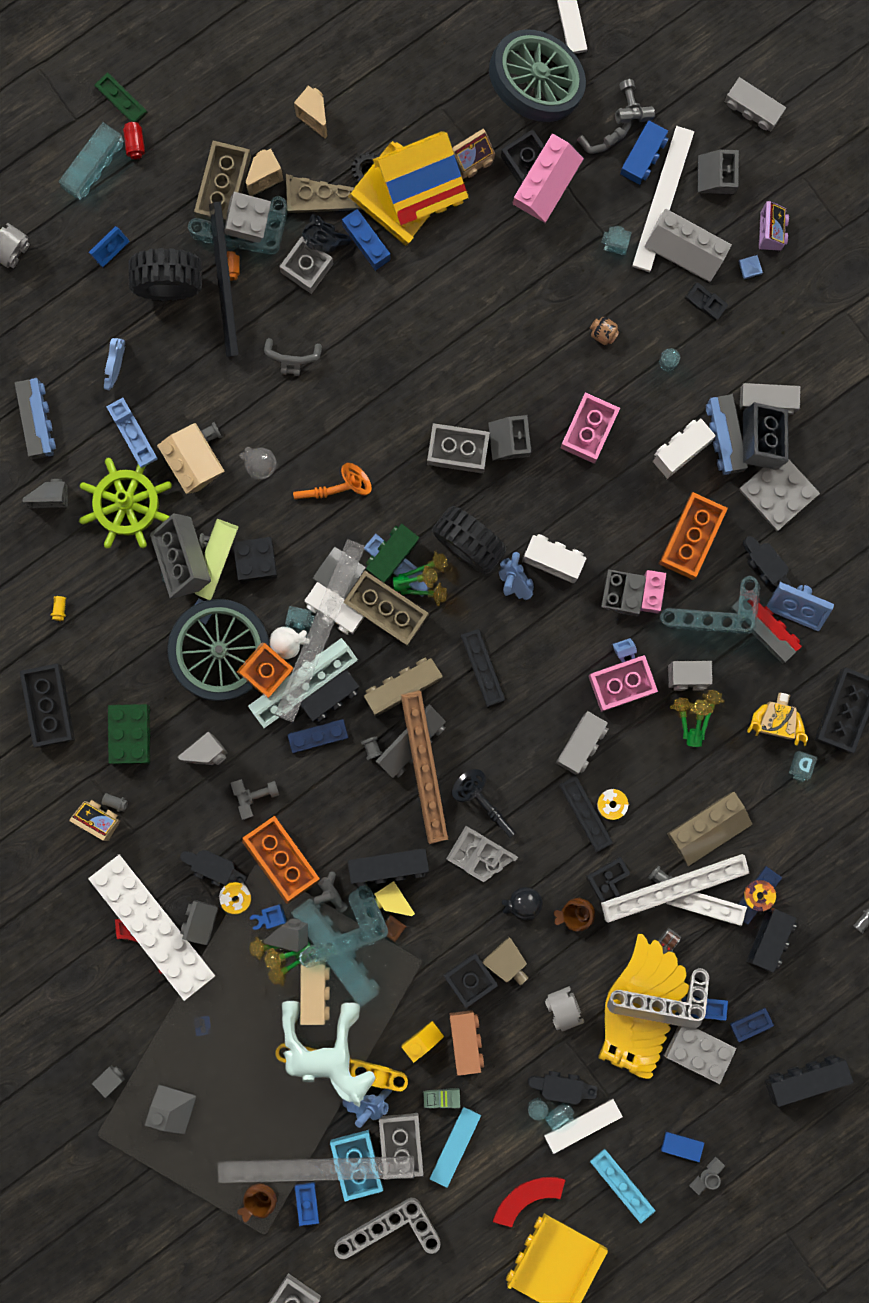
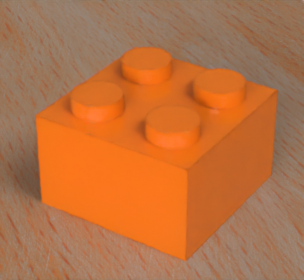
[237,643,294,698]

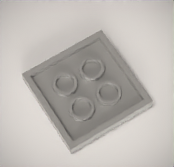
[739,460,820,532]

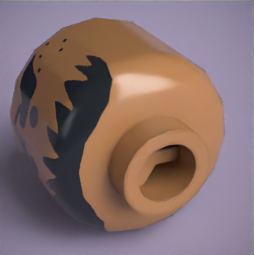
[590,317,619,345]

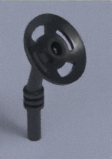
[452,769,516,838]

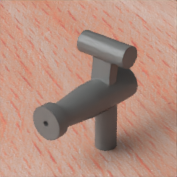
[314,872,348,913]

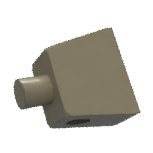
[482,937,529,985]

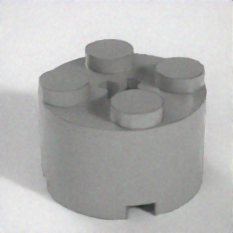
[0,223,30,268]
[545,986,584,1032]

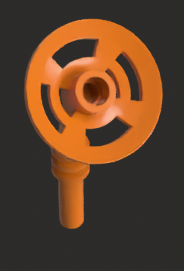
[293,463,371,499]

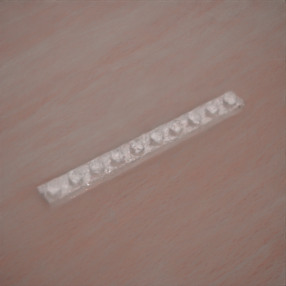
[275,539,365,722]
[218,1156,415,1183]

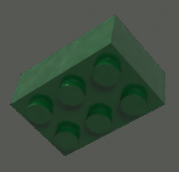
[108,704,150,764]

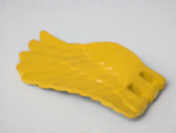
[599,934,689,1079]

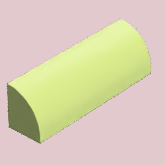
[195,519,238,600]

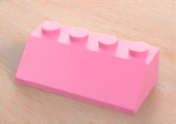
[513,134,584,223]

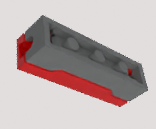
[729,592,802,664]

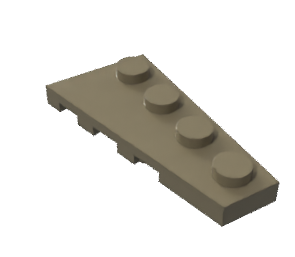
[286,174,363,213]

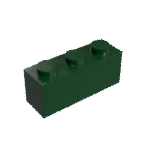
[366,524,420,584]

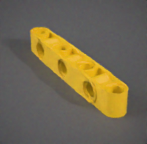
[276,1043,408,1091]

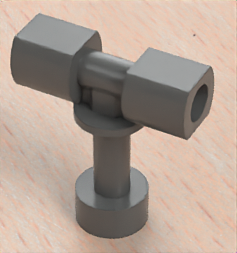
[615,79,655,124]
[231,779,279,820]
[689,1157,726,1195]

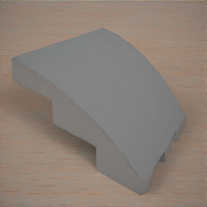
[446,826,518,882]

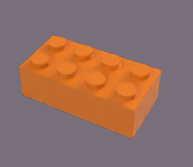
[659,492,728,580]
[242,816,320,904]

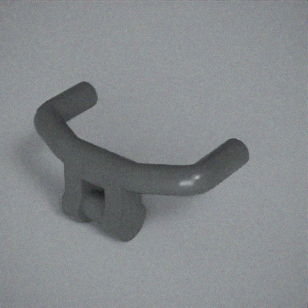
[577,108,631,154]
[264,338,322,376]

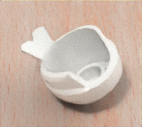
[269,627,310,659]

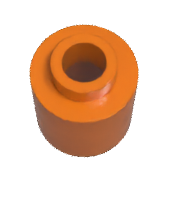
[227,251,240,281]

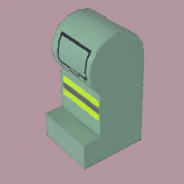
[423,1088,460,1108]

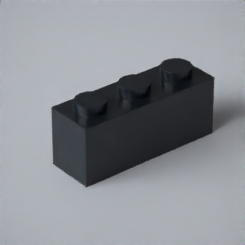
[299,669,360,723]

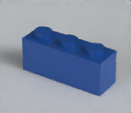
[620,120,669,185]
[342,209,390,271]

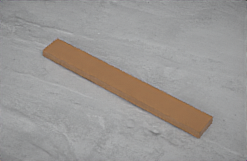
[401,690,448,844]

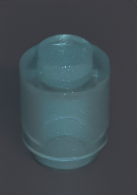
[659,348,680,371]
[527,1098,548,1120]
[545,1102,575,1131]

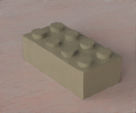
[194,141,251,225]

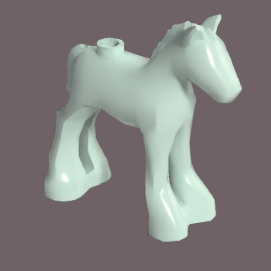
[282,1001,376,1107]

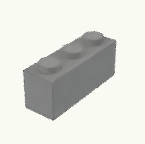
[724,77,786,131]
[740,383,800,415]

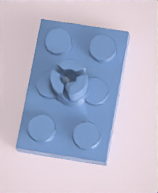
[767,582,834,631]

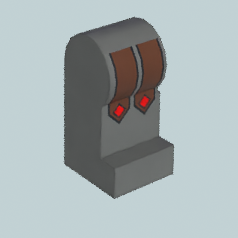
[658,928,681,954]

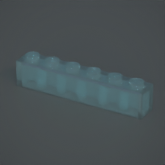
[291,898,380,1008]

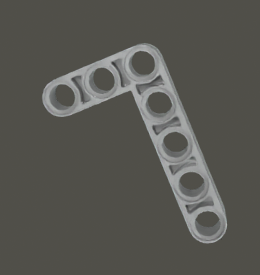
[607,969,709,1028]
[334,1198,440,1259]

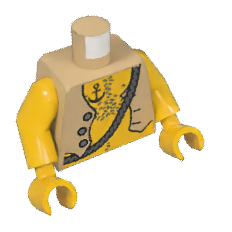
[747,693,808,746]

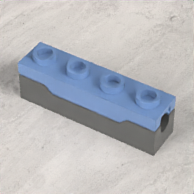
[15,378,56,460]
[706,394,748,475]

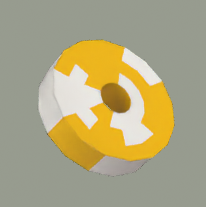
[597,789,628,820]
[219,882,251,914]

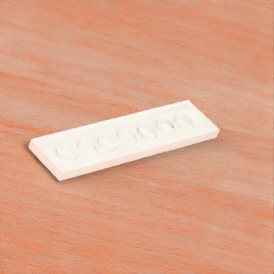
[88,855,215,1001]

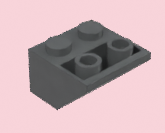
[698,150,739,194]
[488,415,531,461]
[601,569,646,616]
[180,900,219,945]

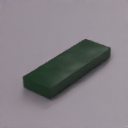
[94,72,147,123]

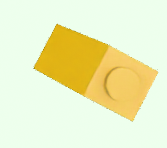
[402,1021,444,1063]

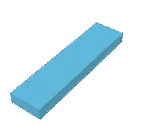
[429,1107,481,1187]
[590,1149,655,1223]

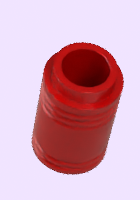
[123,122,145,159]

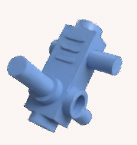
[499,552,534,600]
[343,1089,392,1128]

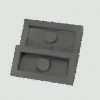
[313,547,366,599]

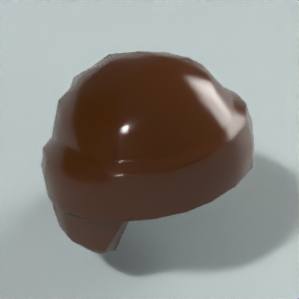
[553,898,595,932]
[237,1184,277,1222]

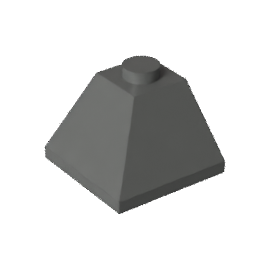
[23,479,68,508]
[145,1084,196,1134]

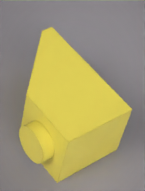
[373,881,415,916]

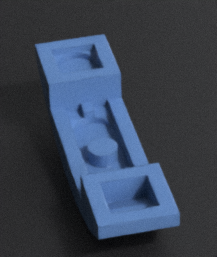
[107,398,158,468]

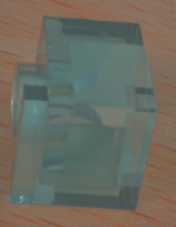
[285,606,315,630]

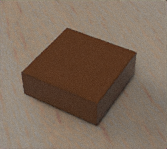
[379,915,406,942]

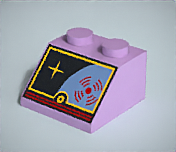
[759,201,789,250]

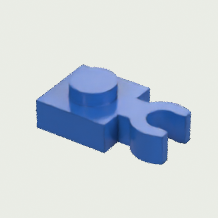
[250,904,286,930]

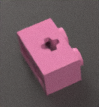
[640,570,666,613]

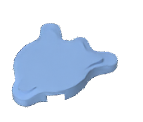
[104,338,125,390]

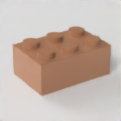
[449,1010,484,1076]

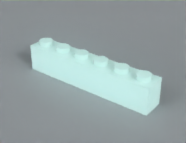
[248,638,358,728]

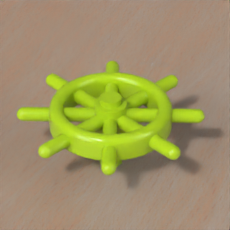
[79,458,172,548]

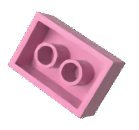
[560,393,620,464]
[588,655,658,712]

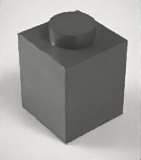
[92,1065,125,1098]

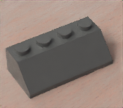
[150,513,211,599]
[376,704,446,778]

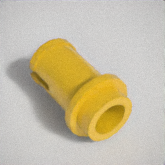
[51,596,66,621]

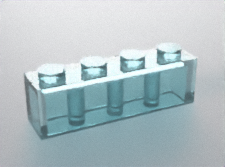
[59,122,124,200]

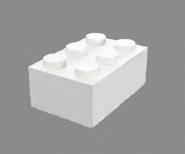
[653,419,716,479]
[522,534,586,584]

